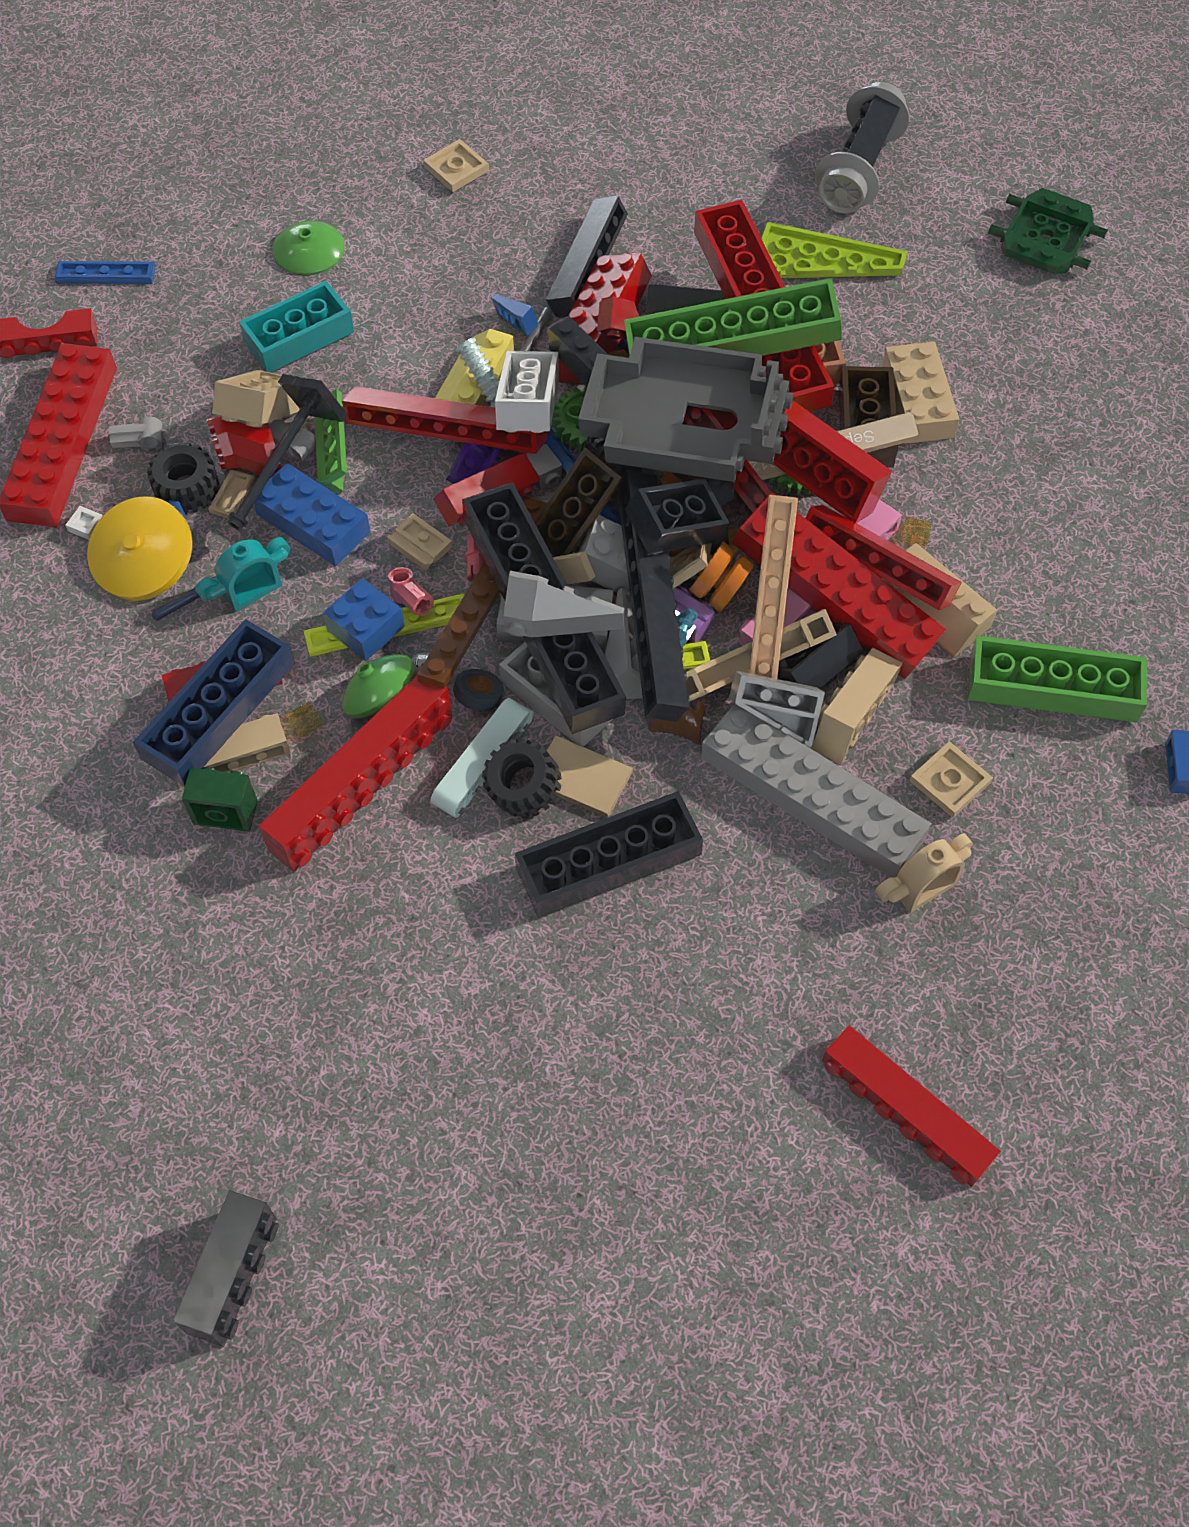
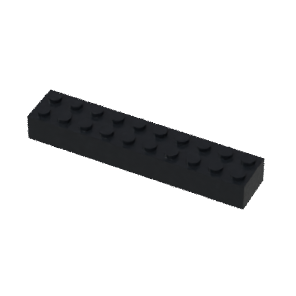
[462,482,626,734]

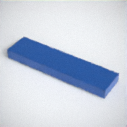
[55,261,156,284]

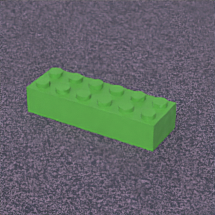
[967,635,1147,723]

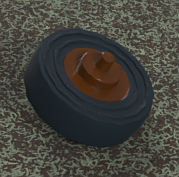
[453,669,504,711]

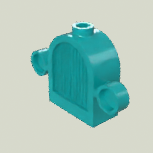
[195,537,291,612]

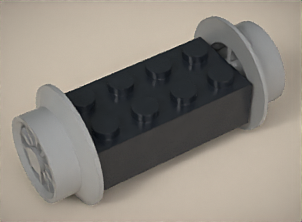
[815,82,910,213]

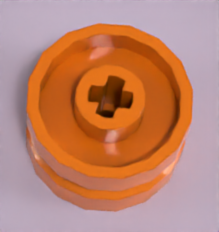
[688,541,755,613]

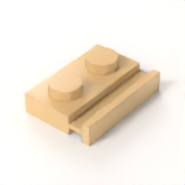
[387,513,453,571]

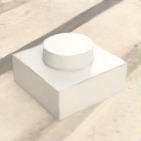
[65,506,103,540]

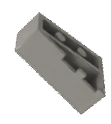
[729,671,825,748]

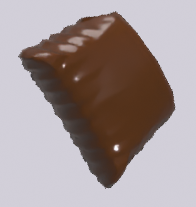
[648,700,705,744]

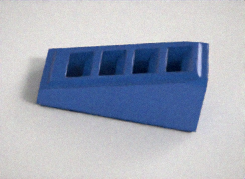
[491,294,538,336]

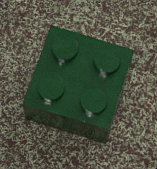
[182,767,258,832]

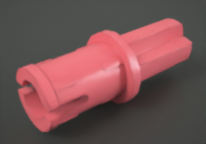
[465,533,484,582]

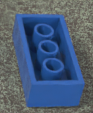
[254,463,371,566]

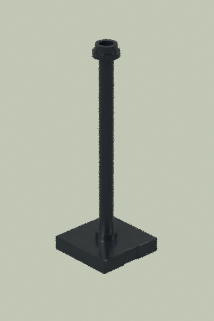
[227,374,347,531]

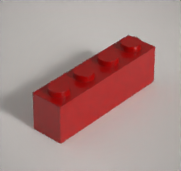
[433,452,540,527]

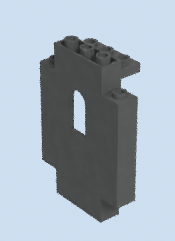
[578,337,793,482]

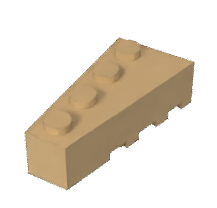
[812,648,902,765]

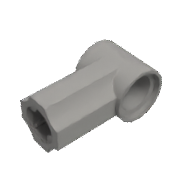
[109,417,163,451]
[268,420,316,463]

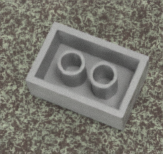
[578,515,669,593]

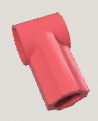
[388,567,434,616]

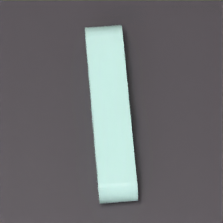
[430,698,534,818]

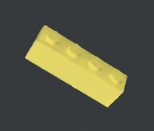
[435,329,514,406]

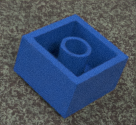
[323,578,405,661]

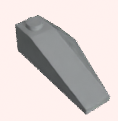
[503,571,625,637]
[605,588,643,699]

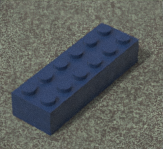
[133,619,295,787]

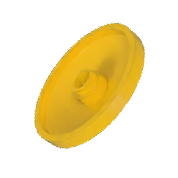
[87,496,192,601]

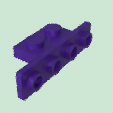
[446,442,504,484]

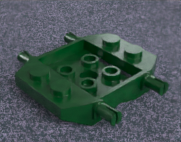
[988,188,1108,274]

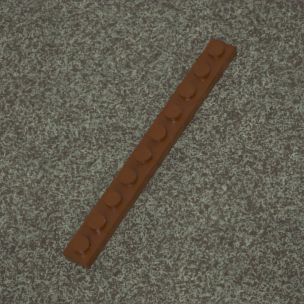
[417,496,547,689]

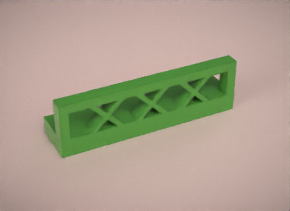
[314,389,347,494]

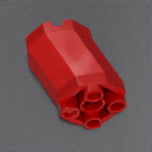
[206,415,282,478]

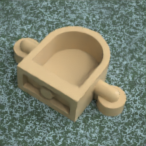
[875,833,973,913]

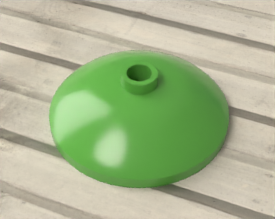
[273,220,345,275]
[342,654,415,719]

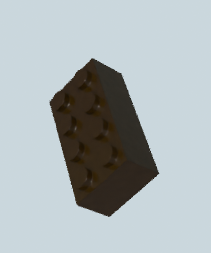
[838,366,898,468]

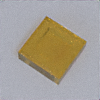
[901,517,932,547]
[285,701,324,739]

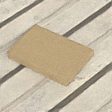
[530,736,633,818]

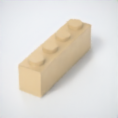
[178,713,291,789]

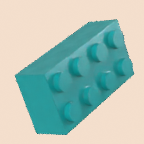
[239,281,354,373]

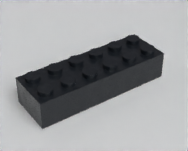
[514,791,703,918]

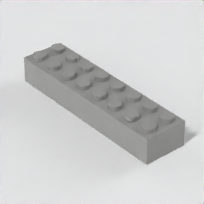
[701,703,932,878]

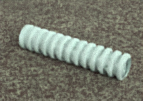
[456,338,500,407]

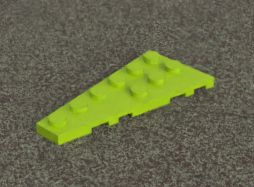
[762,222,908,278]

